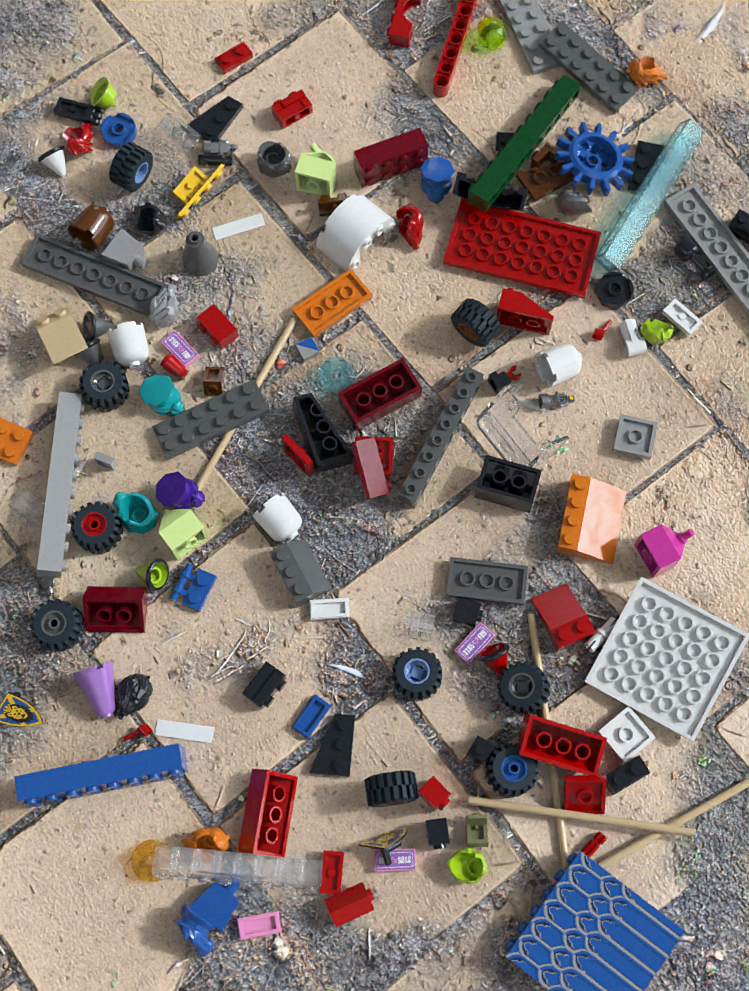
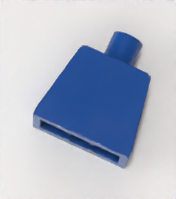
[191,877,241,932]

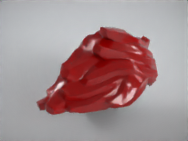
[63,123,94,156]
[396,204,424,250]

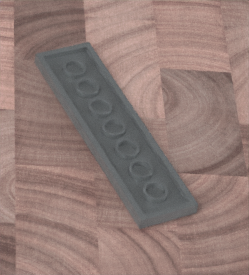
[21,233,167,317]

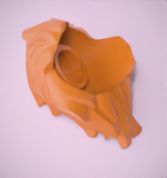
[625,56,668,88]
[181,826,230,864]

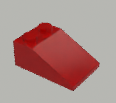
[496,288,554,335]
[531,583,595,652]

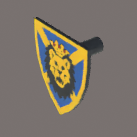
[0,692,43,727]
[359,827,407,866]

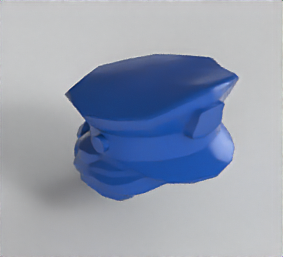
[420,156,455,204]
[173,903,216,957]

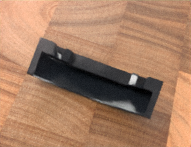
[452,172,529,211]

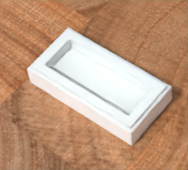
[309,598,350,621]

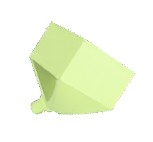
[295,143,337,198]
[158,509,209,560]

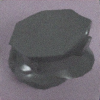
[257,141,292,178]

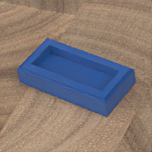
[292,694,332,739]

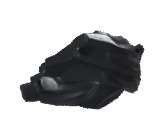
[132,202,168,236]
[113,673,153,720]

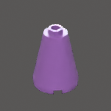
[73,661,116,719]

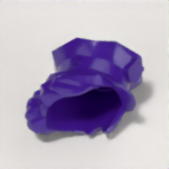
[156,471,205,509]

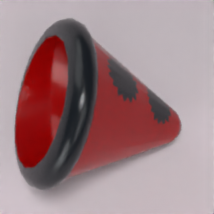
[478,643,509,676]

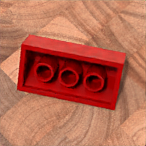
[518,713,607,775]
[237,769,298,860]

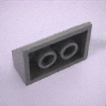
[270,539,332,607]

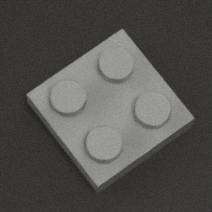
[613,414,658,460]

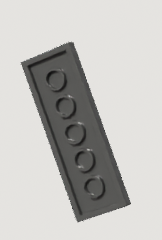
[538,21,639,114]
[152,379,270,460]

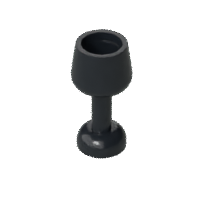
[674,237,717,281]

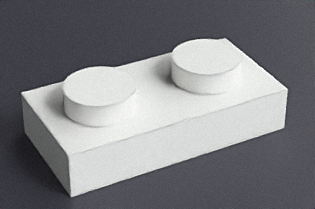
[662,299,703,337]

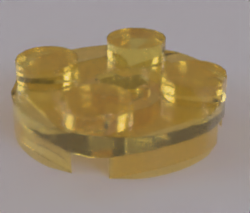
[131,839,174,882]

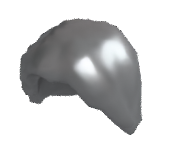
[558,190,592,217]

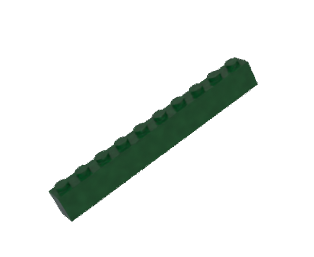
[467,75,581,213]

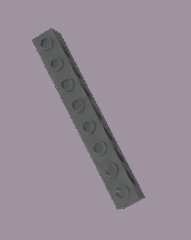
[398,366,484,509]

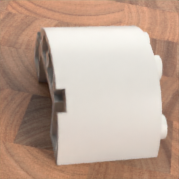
[316,193,396,271]

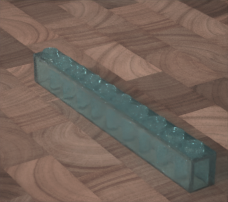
[594,118,705,272]

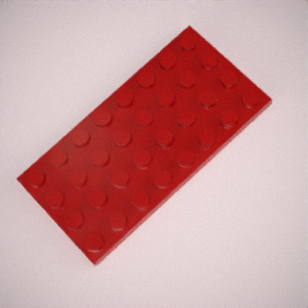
[443,198,601,299]

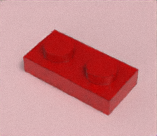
[215,41,253,74]
[319,850,344,895]

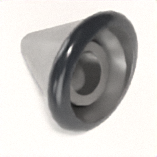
[83,311,115,342]
[73,338,101,366]

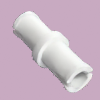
[584,617,617,653]

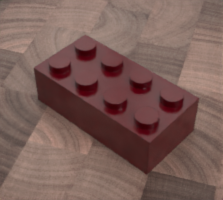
[353,128,428,187]
[338,358,422,431]

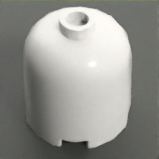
[107,321,149,369]
[535,344,583,388]
[253,492,302,542]

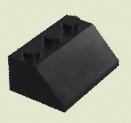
[474,455,542,513]

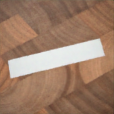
[212,213,265,240]
[155,719,215,743]

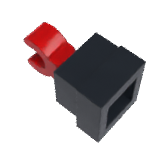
[487,366,522,396]

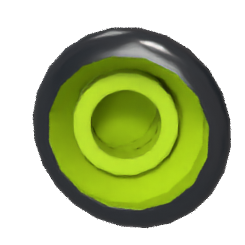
[135,558,169,591]

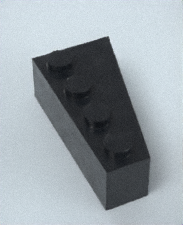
[292,393,354,474]

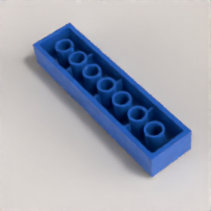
[14,743,188,807]

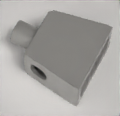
[101,228,149,271]

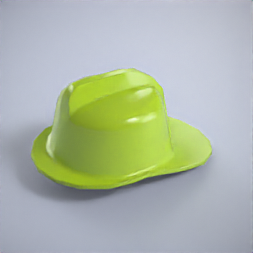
[89,77,117,110]

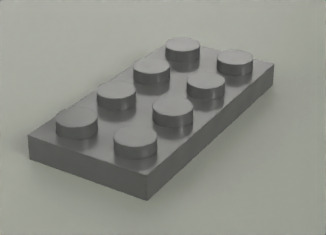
[446,557,528,606]

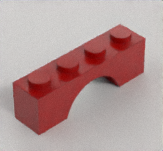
[386,0,422,48]

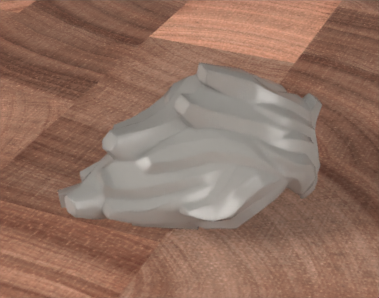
[149,284,178,330]

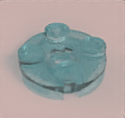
[318,357,355,394]

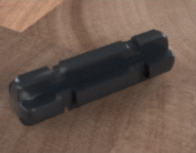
[198,154,233,166]

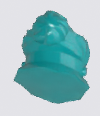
[139,375,184,416]
[113,491,159,534]

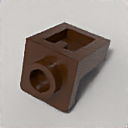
[202,366,224,396]

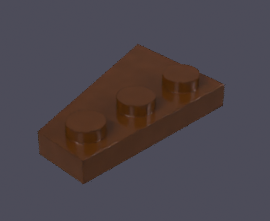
[515,161,574,202]

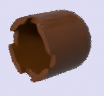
[68,205,114,252]

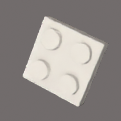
[598,706,656,764]

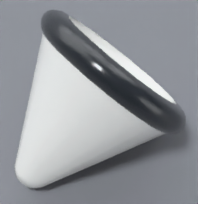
[38,145,66,177]

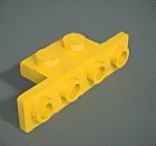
[172,164,224,220]

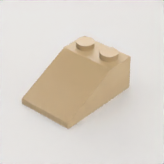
[34,306,88,364]

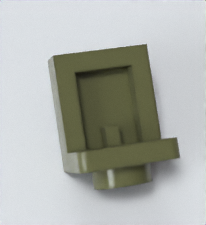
[466,813,489,848]

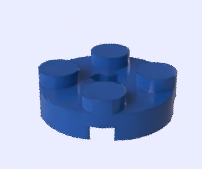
[101,113,137,148]

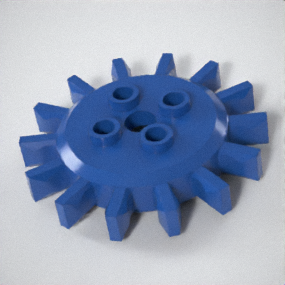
[553,122,635,196]

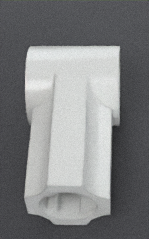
[619,318,647,357]

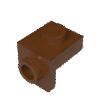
[530,144,558,168]

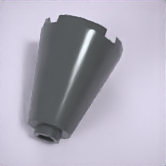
[182,231,219,276]

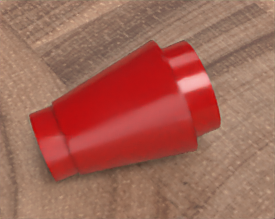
[160,354,189,380]

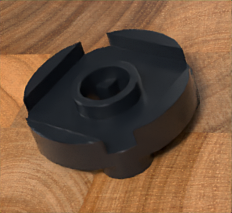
[596,272,634,308]

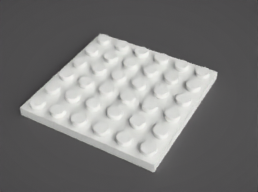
[584,577,749,742]

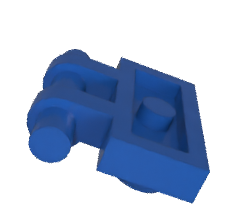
[170,563,217,612]

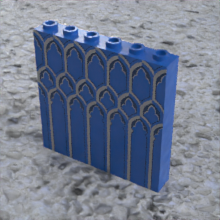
[504,850,685,991]

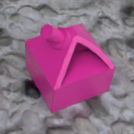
[634,524,694,578]

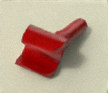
[592,319,612,341]
[123,724,152,741]

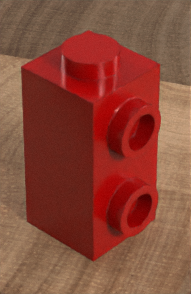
[324,882,375,928]

